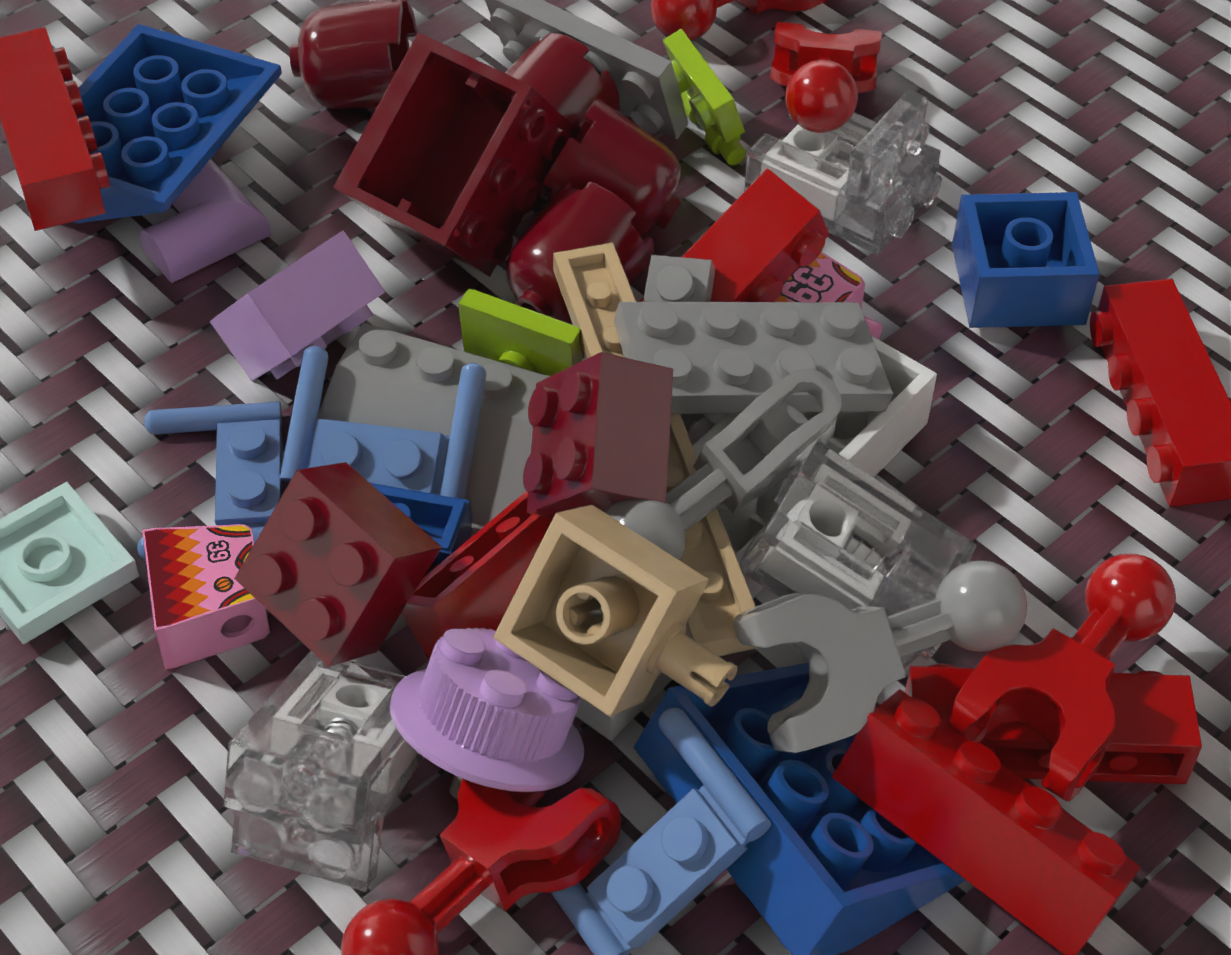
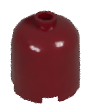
[290,0,418,110]
[505,33,620,173]
[539,98,683,238]
[506,182,654,325]

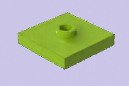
[458,289,583,376]

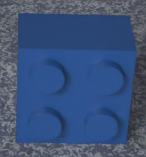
[952,192,1100,328]

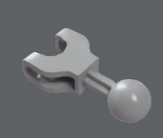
[605,368,842,561]
[733,561,1027,753]

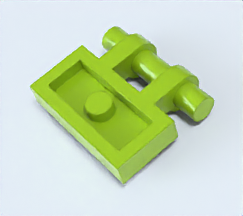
[663,29,746,165]

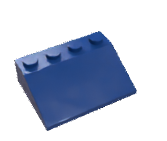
[74,24,282,223]
[633,663,966,955]

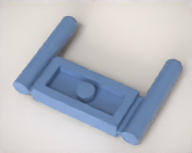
[280,346,487,499]
[137,401,283,561]
[551,708,771,955]

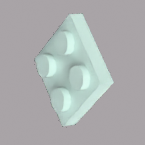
[0,482,139,645]

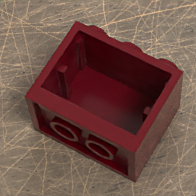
[333,32,573,277]

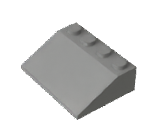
[317,323,550,537]

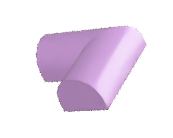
[140,159,271,283]

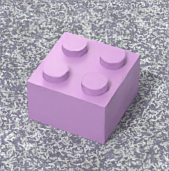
[210,230,385,381]

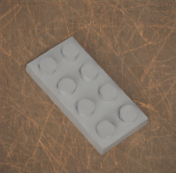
[485,0,689,140]
[614,302,893,414]

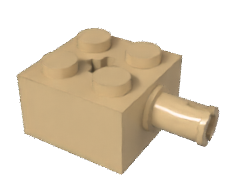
[493,505,737,717]

